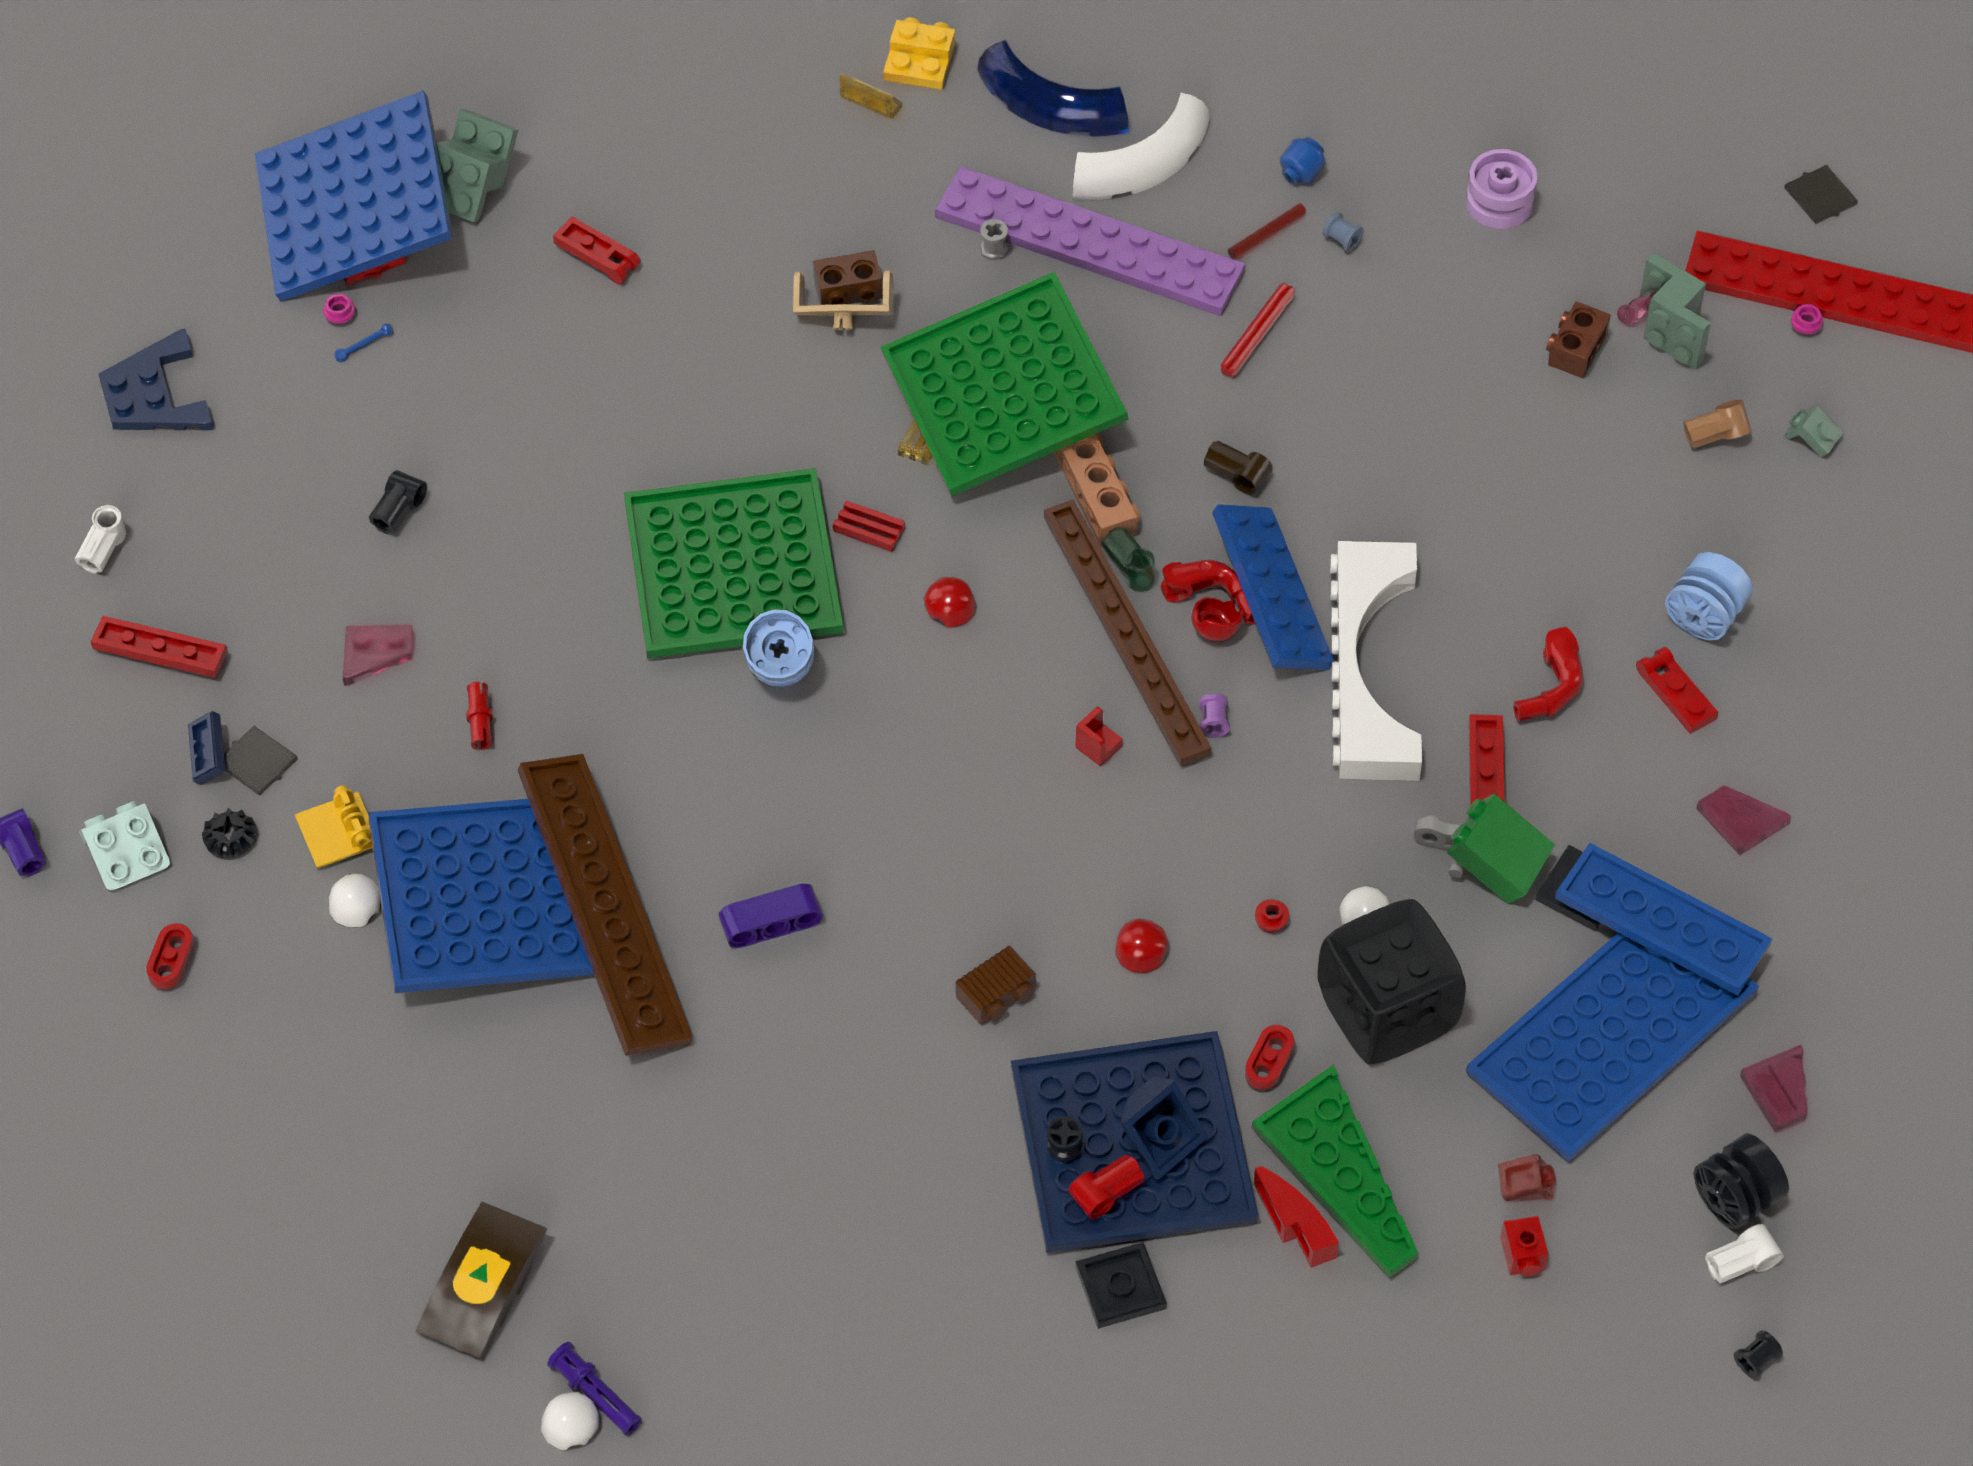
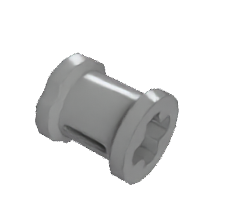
[980,219,1008,261]

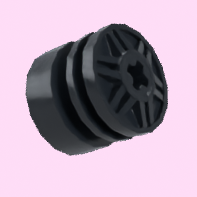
[1693,1133,1790,1229]

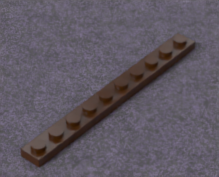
[1044,499,1211,766]

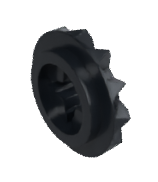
[202,808,257,858]

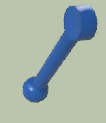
[334,324,393,362]

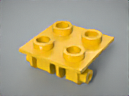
[294,785,373,869]

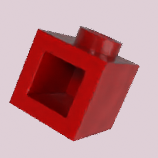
[1500,1216,1548,1276]

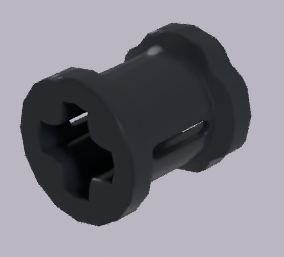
[1734,1330,1783,1378]

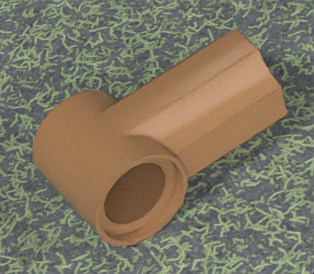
[1683,399,1752,448]

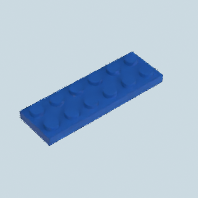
[1212,504,1334,670]
[1555,843,1772,996]

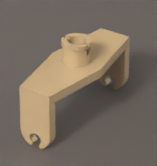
[793,271,894,330]

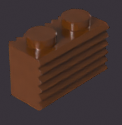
[955,945,1036,1024]

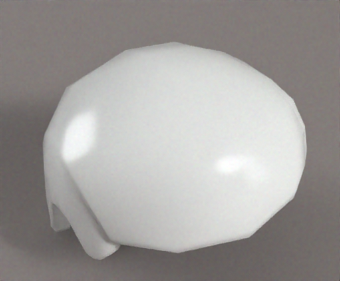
[329,873,381,927]
[1339,886,1390,925]
[541,1392,599,1450]

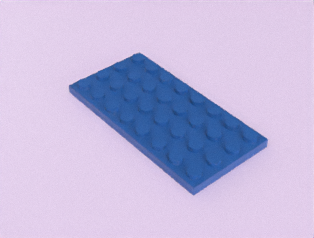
[1466,932,1759,1162]

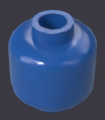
[1280,137,1325,184]

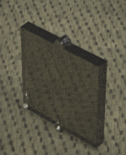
[1784,165,1858,224]
[224,725,298,796]

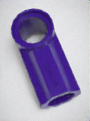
[0,808,46,877]

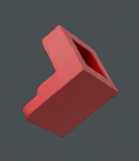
[1075,706,1123,766]

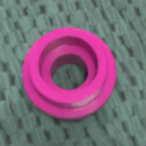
[323,294,355,324]
[1791,304,1823,334]

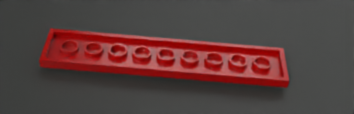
[1685,230,1973,353]

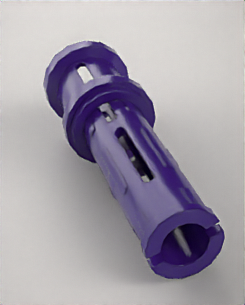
[547,1342,642,1436]

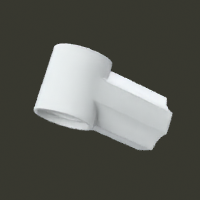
[75,505,126,574]
[1705,1224,1784,1284]

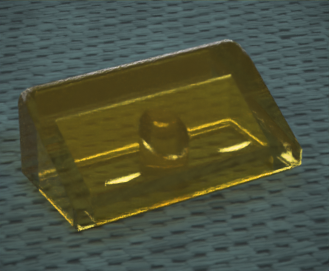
[839,73,902,119]

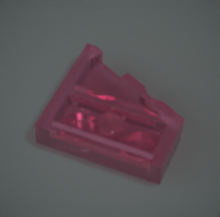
[342,625,413,686]
[1696,785,1791,856]
[1740,1045,1808,1132]

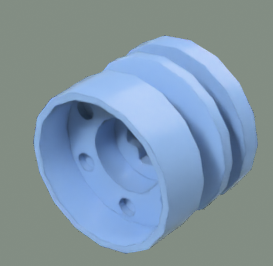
[1665,552,1753,641]
[743,610,815,687]

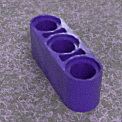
[718,883,823,948]

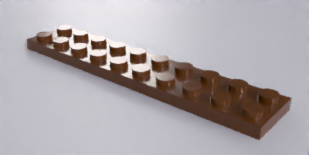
[517,754,693,1056]

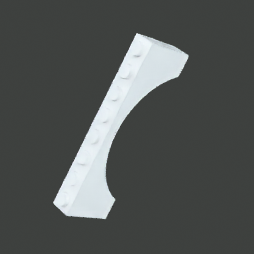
[1330,541,1422,781]

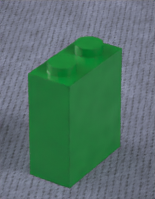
[1447,794,1555,904]

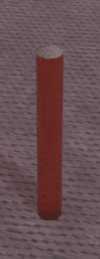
[1228,203,1306,260]

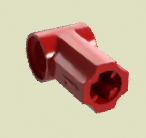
[1068,1154,1144,1219]

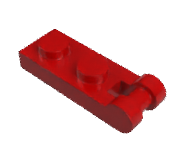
[553,216,641,284]
[1636,647,1719,734]

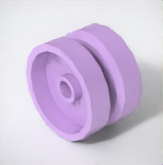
[1466,149,1537,229]

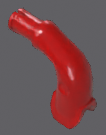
[1160,560,1256,625]
[1513,627,1583,722]

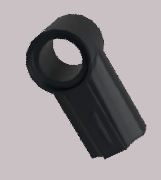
[369,470,427,534]

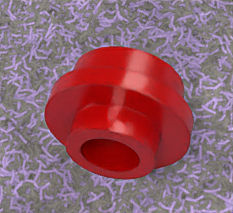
[1255,899,1289,933]

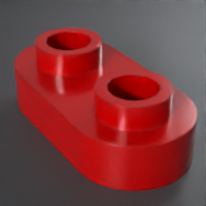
[146,923,194,989]
[1245,1025,1294,1090]

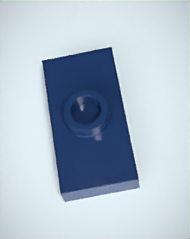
[188,711,225,785]

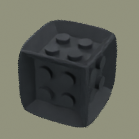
[1317,899,1466,1064]

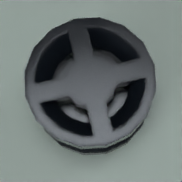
[1047,1116,1083,1161]

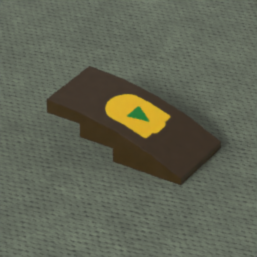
[416,1202,547,1359]

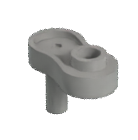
[1413,816,1464,878]

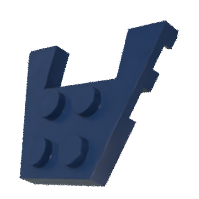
[98,328,213,431]

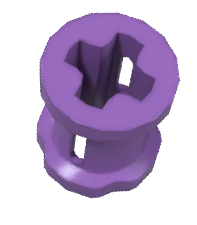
[1199,693,1230,738]

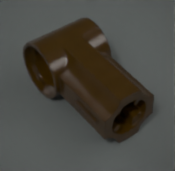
[1204,441,1273,495]

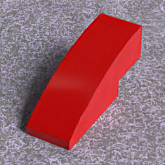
[1253,1166,1339,1268]

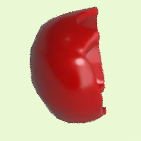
[923,577,977,628]
[1191,597,1244,641]
[1115,918,1168,973]

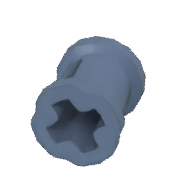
[1322,212,1364,252]

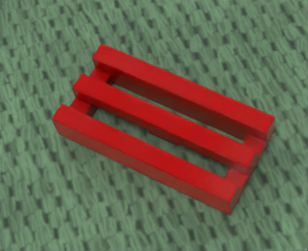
[833,500,905,552]

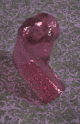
[1617,292,1657,324]

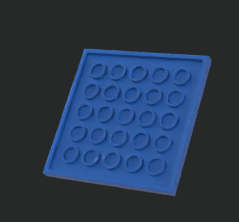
[255,90,453,302]
[369,799,594,993]

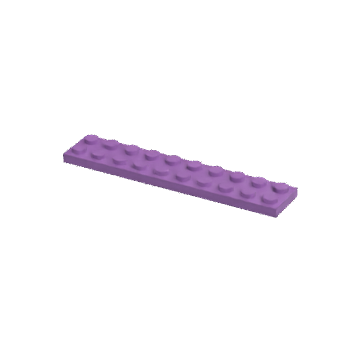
[935,166,1245,316]

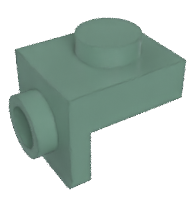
[1785,406,1844,457]

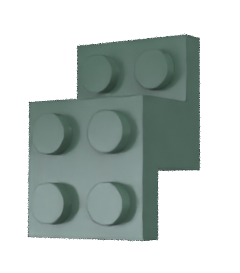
[436,109,519,222]
[1639,252,1711,370]

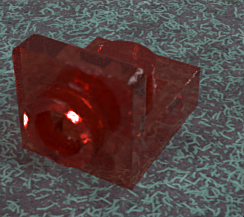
[1498,1154,1556,1201]

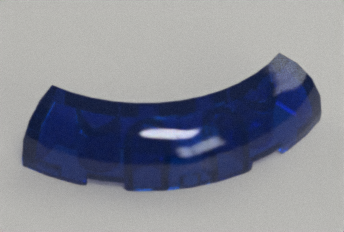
[977,40,1129,137]

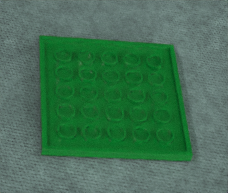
[881,271,1129,496]
[624,468,843,659]

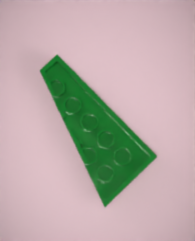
[1252,1064,1418,1278]

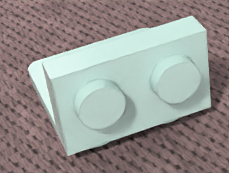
[79,801,170,891]

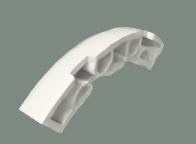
[1073,93,1210,201]

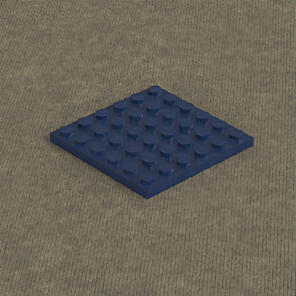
[1011,1031,1258,1253]

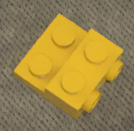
[883,17,955,90]

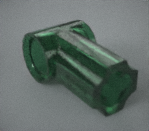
[1102,527,1155,592]

